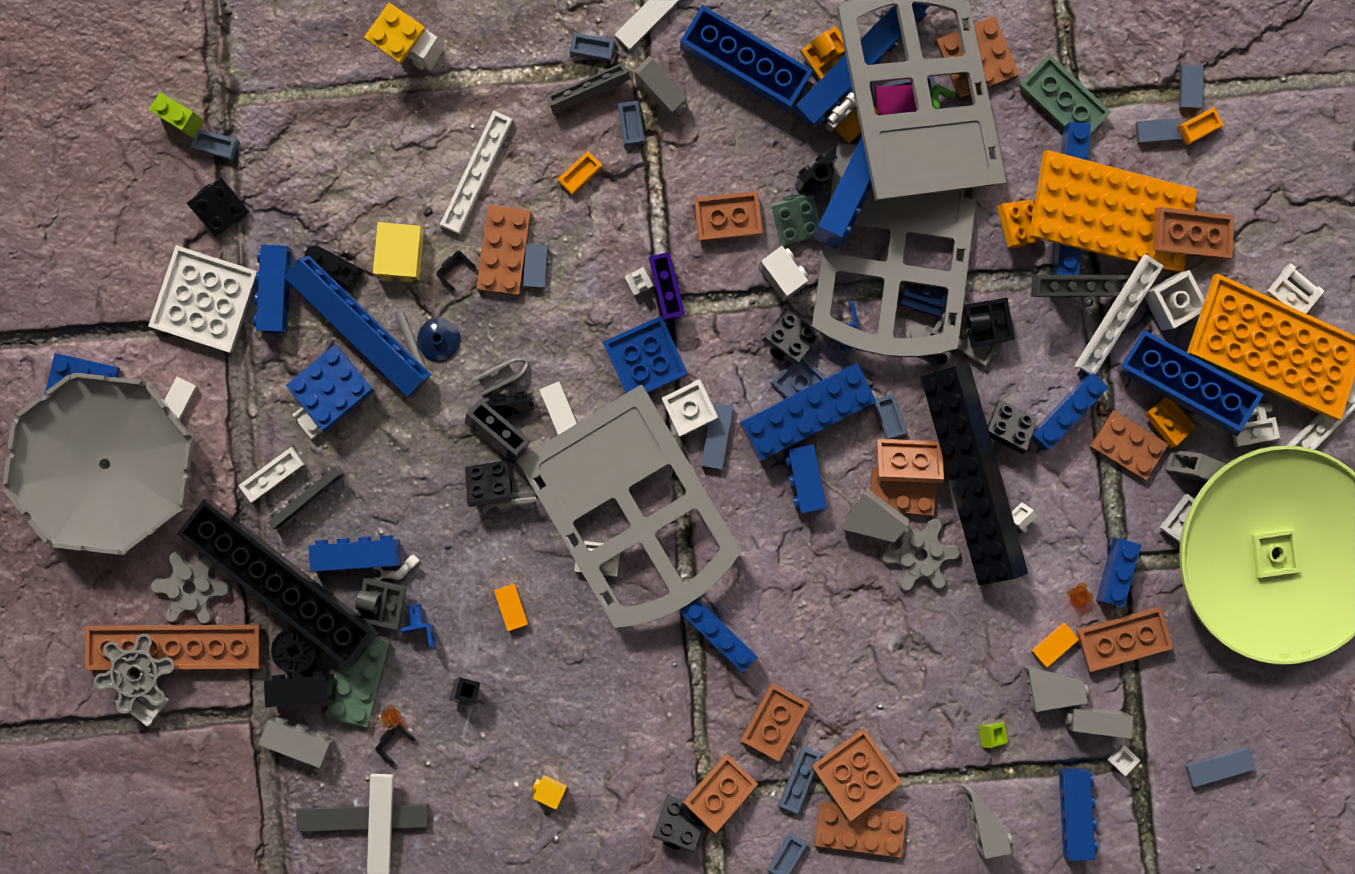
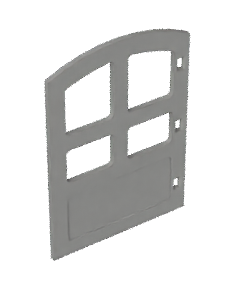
[836,0,1007,201]
[812,142,978,357]
[517,384,742,628]

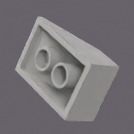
[963,784,1013,859]

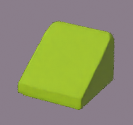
[978,722,1008,748]

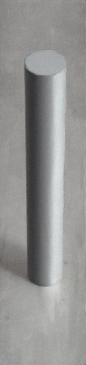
[395,309,426,369]

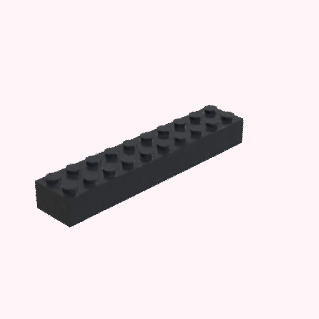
[921,363,1028,586]
[177,499,380,668]

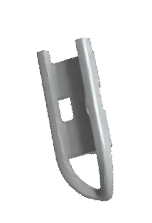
[472,358,528,397]
[483,491,537,514]

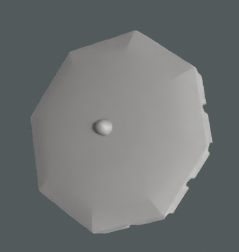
[2,373,194,555]

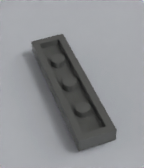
[545,63,631,113]
[268,467,345,529]

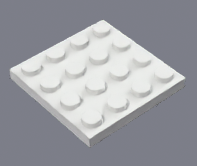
[149,245,258,353]

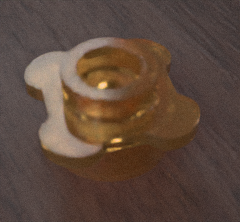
[1067,582,1093,608]
[381,705,402,728]

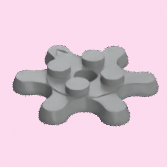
[880,518,961,592]
[151,551,232,625]
[94,634,175,714]

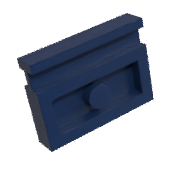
[899,282,947,318]

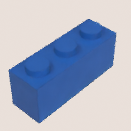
[784,445,827,513]
[1096,538,1141,607]

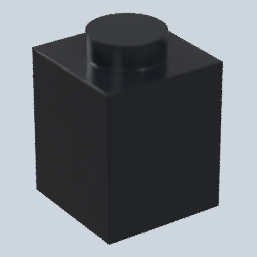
[449,677,481,706]

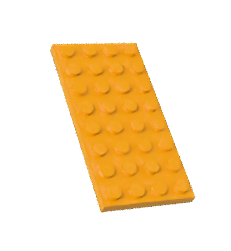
[1029,150,1197,273]
[1187,274,1355,421]

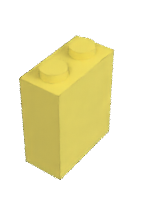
[373,222,424,283]

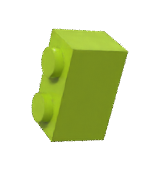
[148,92,204,139]

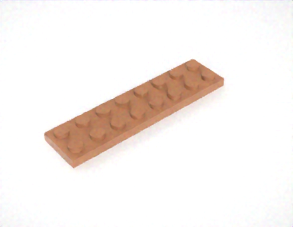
[85,624,261,670]

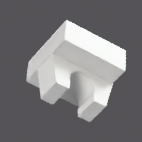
[625,267,653,297]
[1012,502,1038,533]
[1107,744,1140,776]

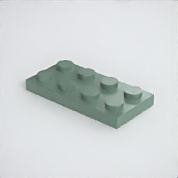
[1018,54,1111,134]
[325,638,391,727]

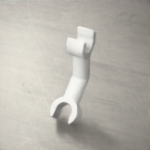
[372,555,420,580]

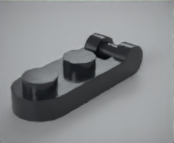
[304,245,364,289]

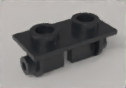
[489,391,534,416]

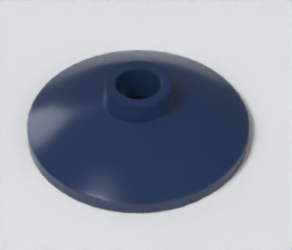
[417,318,460,361]

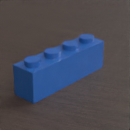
[253,245,292,334]
[1031,373,1109,451]
[308,535,401,572]
[679,598,757,673]
[1058,768,1098,861]

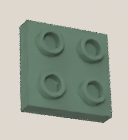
[770,192,820,246]

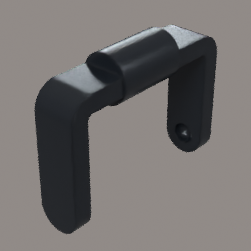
[437,251,476,291]
[375,724,416,765]

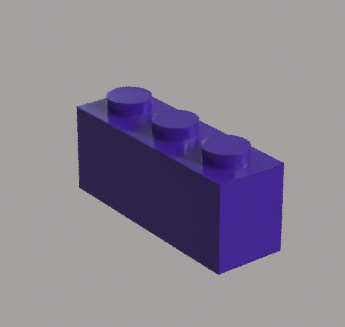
[649,252,685,323]

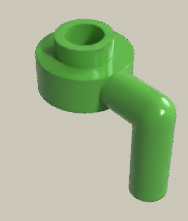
[930,84,956,109]

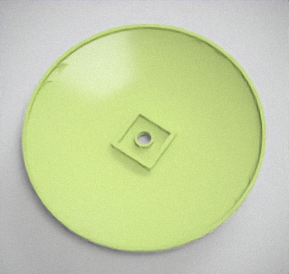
[1179,446,1355,664]

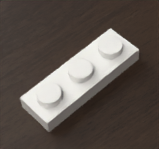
[238,447,306,503]

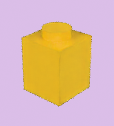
[531,775,567,810]

